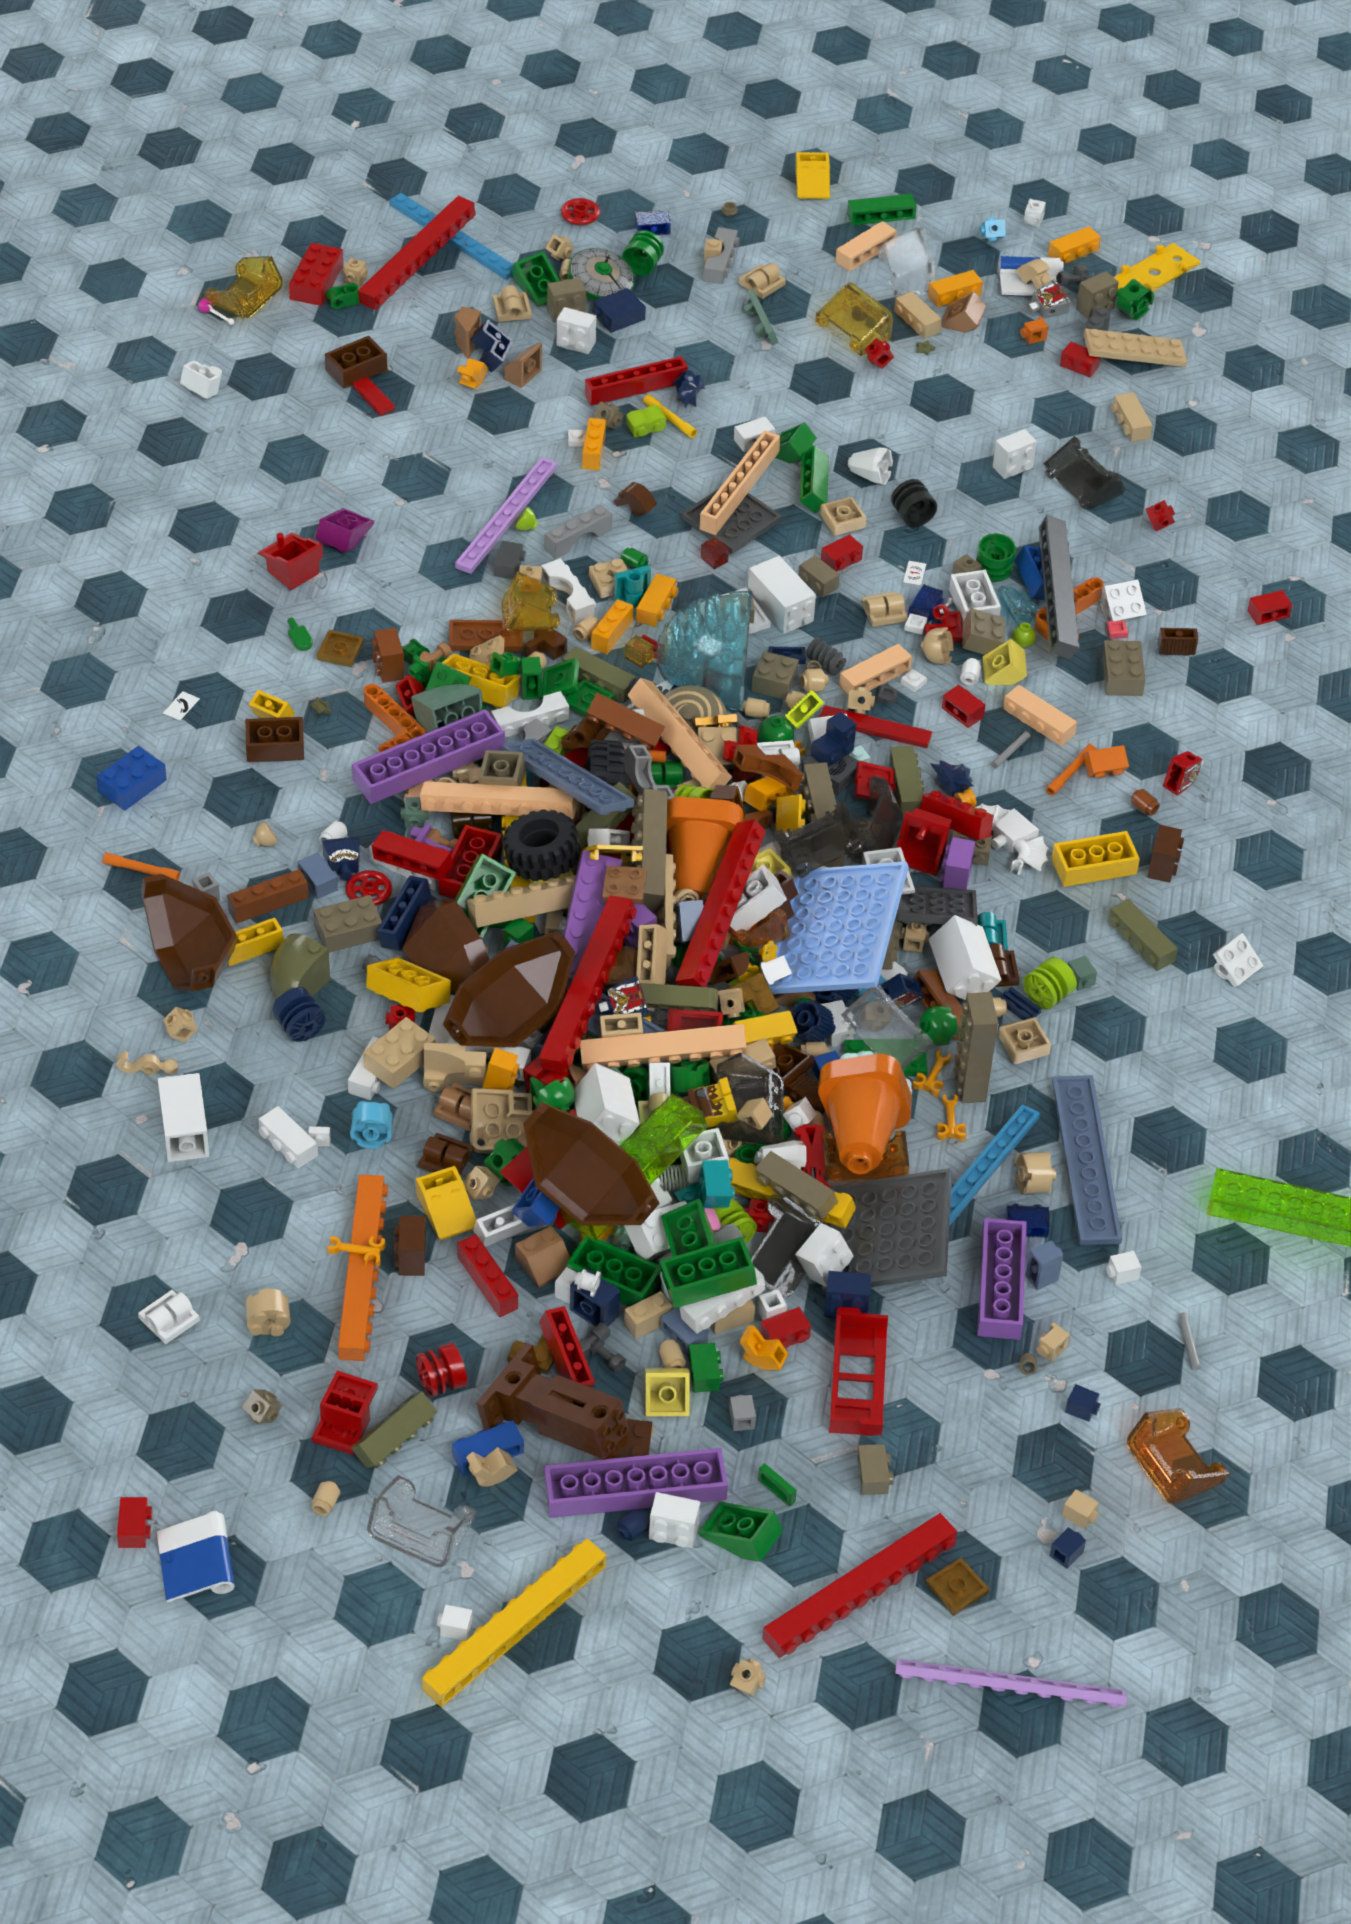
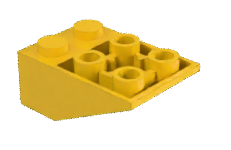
[795,152,830,199]
[775,794,806,839]
[416,1166,476,1240]

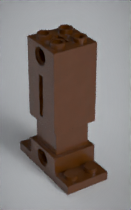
[476,1343,629,1460]

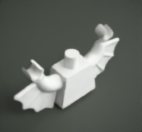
[975,803,1049,875]

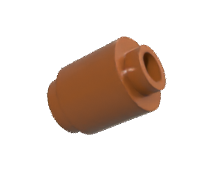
[1131,789,1160,816]

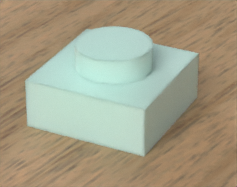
[850,745,871,763]

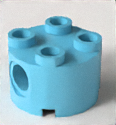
[350,1101,393,1149]

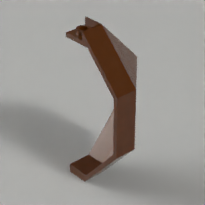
[141,874,237,991]
[403,900,489,995]
[443,931,575,1047]
[523,1102,660,1226]

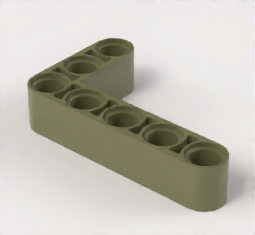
[618,982,719,1012]

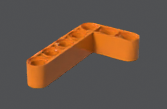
[1034,577,1104,641]
[364,684,426,753]

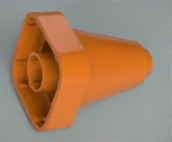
[666,797,744,905]
[818,1054,912,1174]

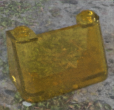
[203,256,283,318]
[815,282,893,356]
[501,571,561,631]

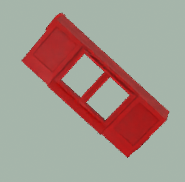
[829,1307,889,1436]

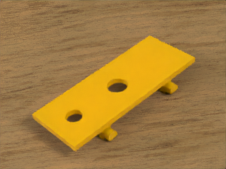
[1114,243,1201,292]
[580,845,643,864]

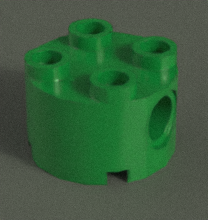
[1116,279,1155,320]
[670,1058,710,1095]
[484,1138,526,1186]

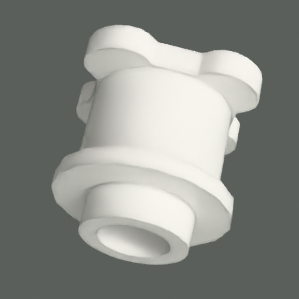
[574,1269,601,1297]

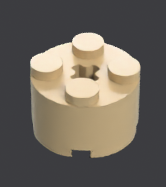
[1014,1152,1056,1194]
[245,1289,291,1336]

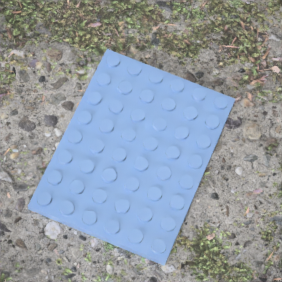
[767,862,909,994]

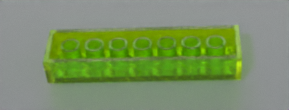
[560,1093,708,1241]
[1206,1168,1351,1247]

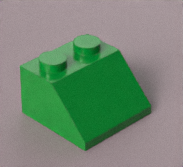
[775,422,817,464]

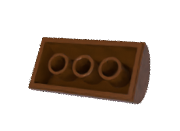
[730,1044,814,1105]

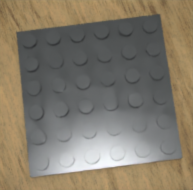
[822,1168,952,1294]

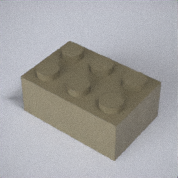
[1102,640,1146,696]
[313,895,382,953]

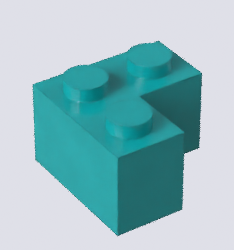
[697,1160,735,1208]

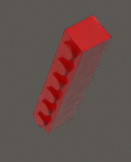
[585,356,688,406]

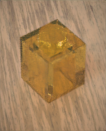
[624,635,654,668]

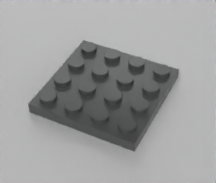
[681,489,782,554]
[898,886,978,926]

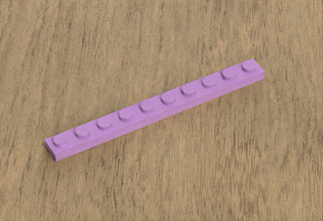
[455,457,557,574]
[895,1659,1127,1707]

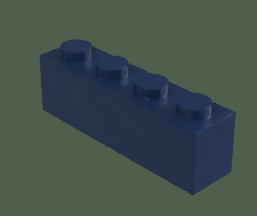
[377,876,431,951]

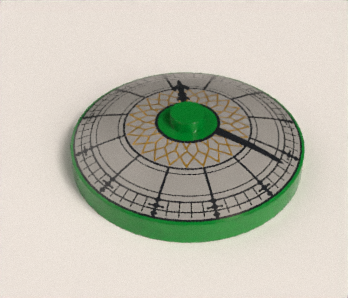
[568,248,634,300]

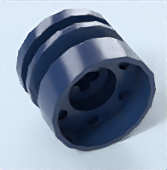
[272,987,326,1042]

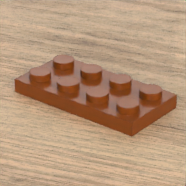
[449,620,523,652]

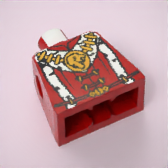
[1163,751,1203,796]

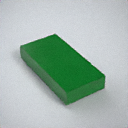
[758,1463,797,1506]

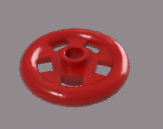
[561,198,600,225]
[345,870,393,906]

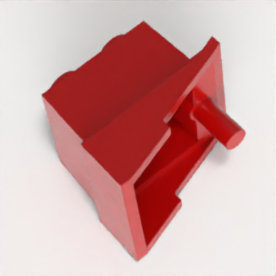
[258,532,323,590]
[896,808,952,876]
[667,1009,723,1061]

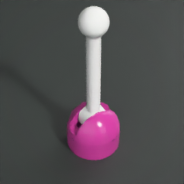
[198,298,234,325]

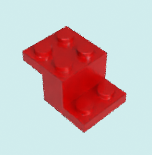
[312,1371,378,1455]

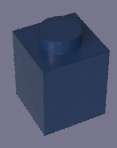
[1065,1384,1101,1422]
[1049,1527,1086,1569]

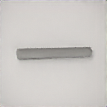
[991,731,1030,768]
[1179,1312,1200,1370]

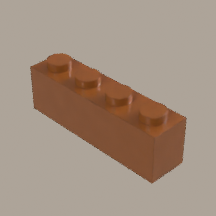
[585,693,665,750]
[227,869,309,924]
[913,970,964,1040]

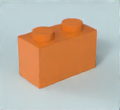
[1084,745,1129,779]

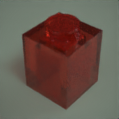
[701,537,729,569]

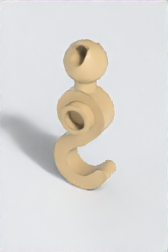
[116,1051,178,1075]

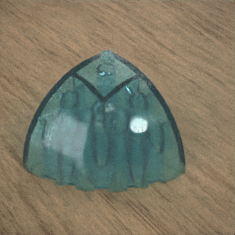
[656,591,752,711]

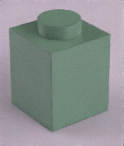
[1068,956,1097,991]

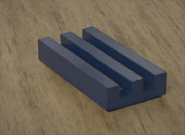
[768,646,806,664]
[999,987,1041,1020]

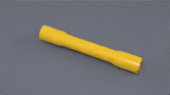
[643,394,697,439]

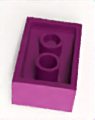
[315,508,375,552]

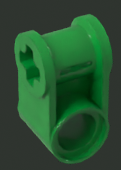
[326,283,359,310]
[402,639,430,665]

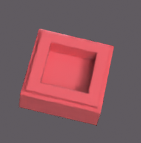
[1106,621,1128,639]

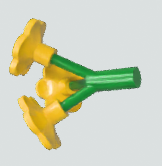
[733,937,778,982]

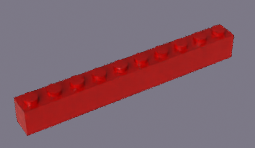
[358,195,476,310]
[675,819,766,987]
[539,895,637,1073]
[762,1513,958,1658]

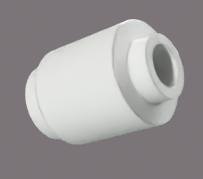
[960,658,981,686]
[319,821,347,844]

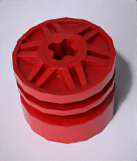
[416,1342,467,1398]

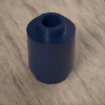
[617,1509,650,1541]

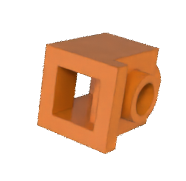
[1020,317,1048,344]

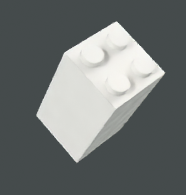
[748,556,816,634]
[928,915,1001,1000]
[574,1063,640,1147]
[158,1073,210,1162]

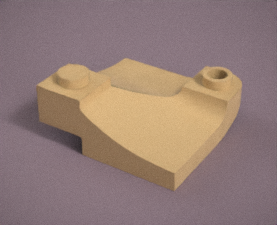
[424,1043,486,1092]
[470,1088,533,1154]

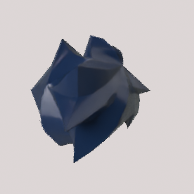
[674,370,706,408]
[930,760,974,797]

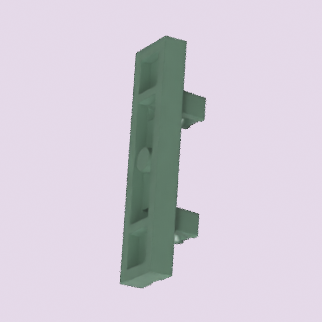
[744,289,779,345]

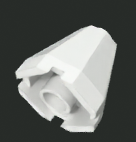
[848,447,893,485]
[754,1140,806,1170]

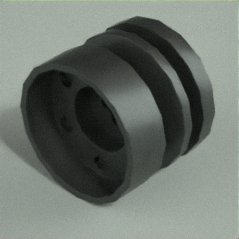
[891,479,938,527]

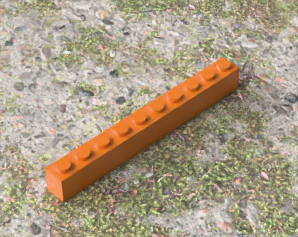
[338,1174,388,1361]

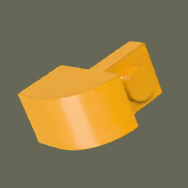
[457,358,488,389]
[739,1325,788,1370]

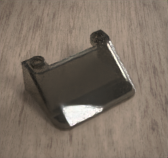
[716,1053,783,1145]
[751,1194,821,1298]

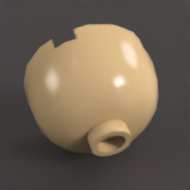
[921,627,953,665]

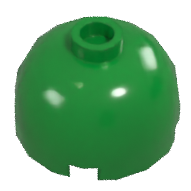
[757,716,794,743]
[919,1005,958,1046]
[622,1065,649,1107]
[533,1077,575,1112]

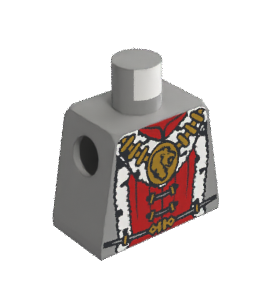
[1027,279,1071,319]

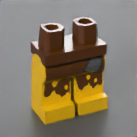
[678,1077,739,1131]

